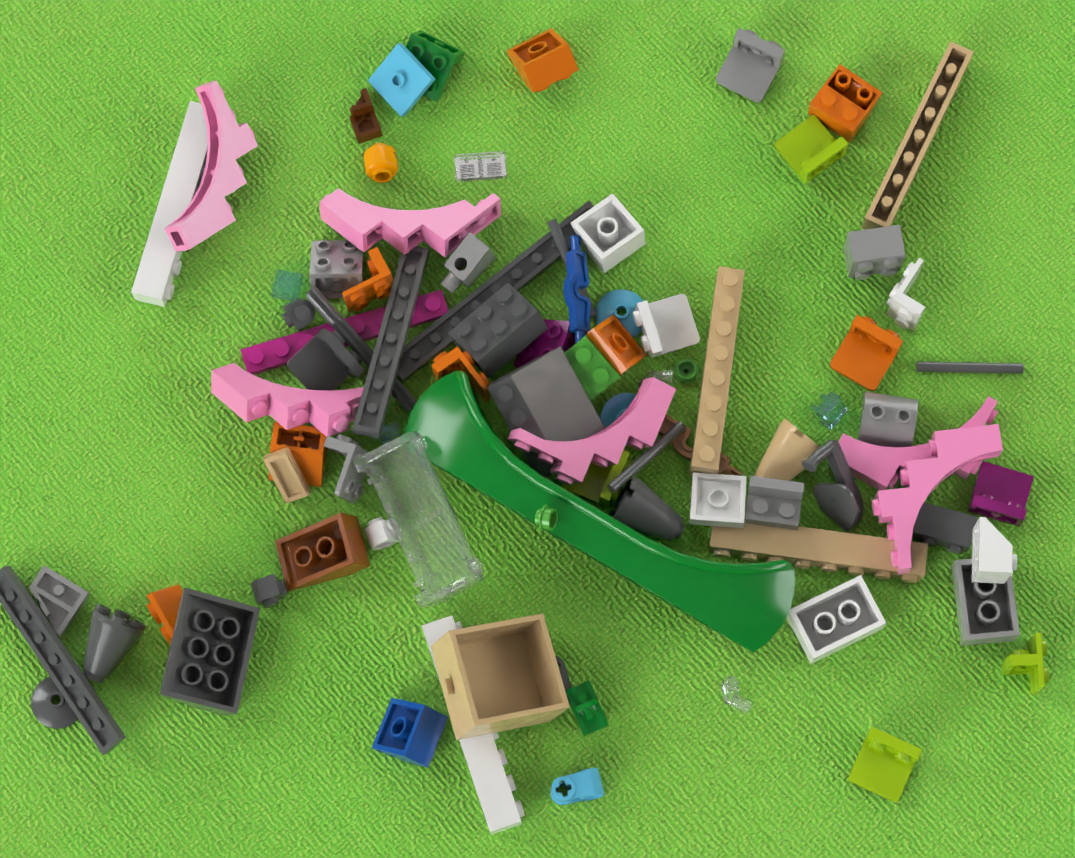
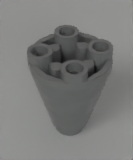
[83,603,146,683]

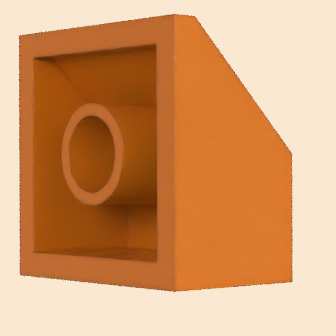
[507,28,579,93]

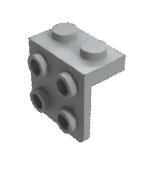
[716,28,785,103]
[324,434,372,503]

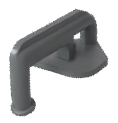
[802,440,863,532]

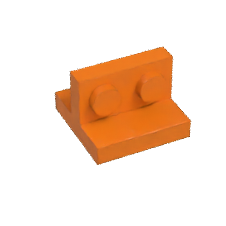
[586,314,647,381]

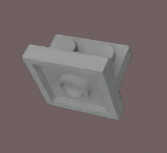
[744,476,805,530]

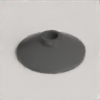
[31,676,78,729]

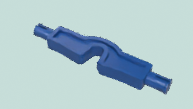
[563,235,591,344]

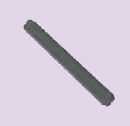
[306,287,417,412]

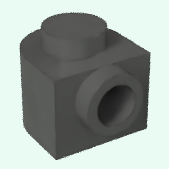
[281,298,315,330]
[250,574,288,608]

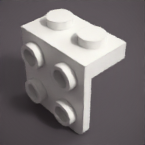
[886,258,925,331]
[633,294,700,358]

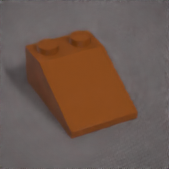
[275,513,370,591]

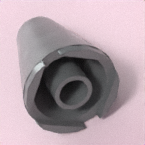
[609,476,685,541]

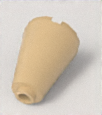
[754,418,819,481]

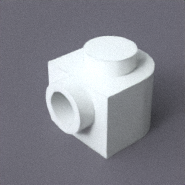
[365,517,402,550]

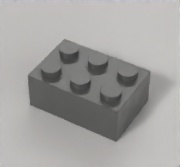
[448,283,548,379]

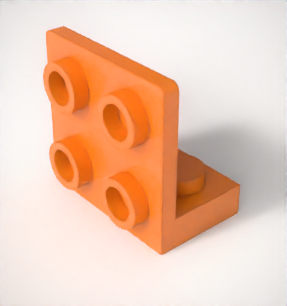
[342,247,393,312]

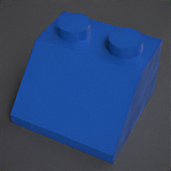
[372,698,448,768]

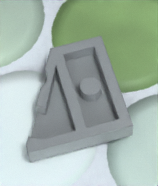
[29,565,90,638]

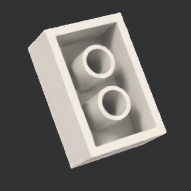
[787,575,886,664]

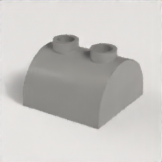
[857,391,918,447]

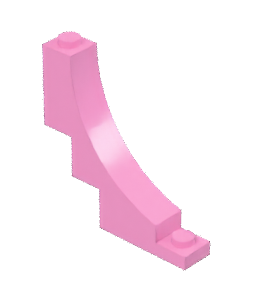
[319,188,501,257]

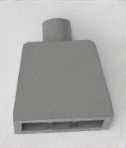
[440,232,497,293]

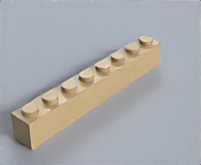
[862,41,974,230]
[689,266,745,475]
[709,523,928,583]

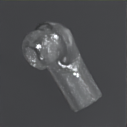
[638,370,673,388]
[721,676,753,714]

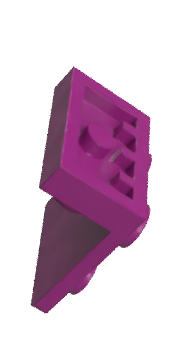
[514,319,586,368]
[968,461,1034,527]

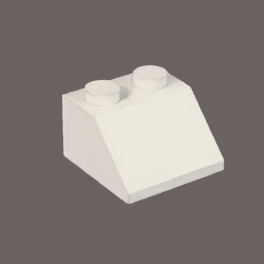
[571,194,645,273]
[972,517,1017,584]

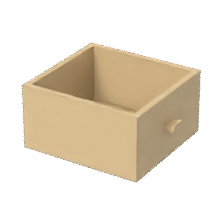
[431,614,570,740]

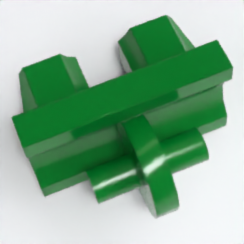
[565,680,609,736]

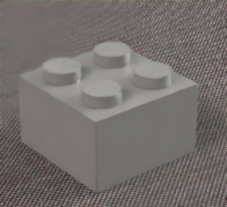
[843,225,905,280]

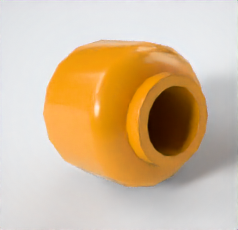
[363,143,398,183]

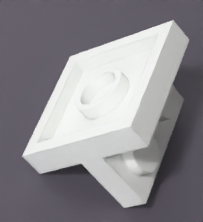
[689,472,746,528]

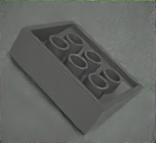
[488,346,605,478]
[159,588,260,716]

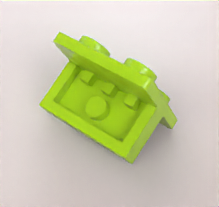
[1002,632,1049,695]

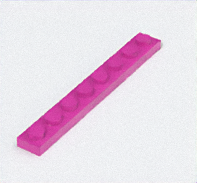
[240,289,448,375]

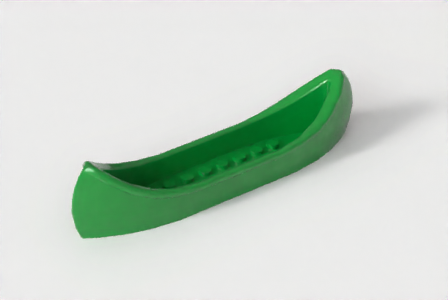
[403,371,795,653]

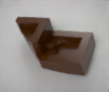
[350,88,383,144]

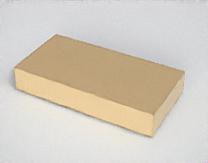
[263,447,311,503]

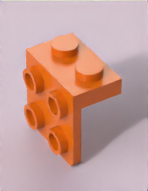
[830,315,903,391]
[432,346,490,403]

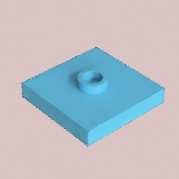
[368,43,435,117]

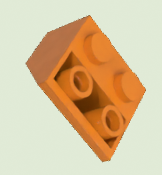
[808,64,882,143]
[269,422,328,488]
[146,584,183,645]

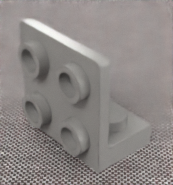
[309,240,364,298]

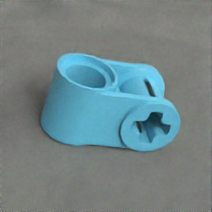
[550,768,605,805]

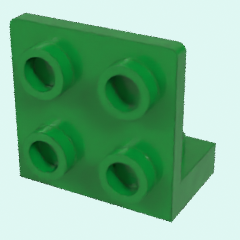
[406,30,465,101]

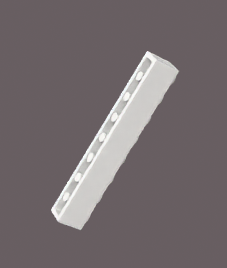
[131,101,208,307]
[422,615,525,835]

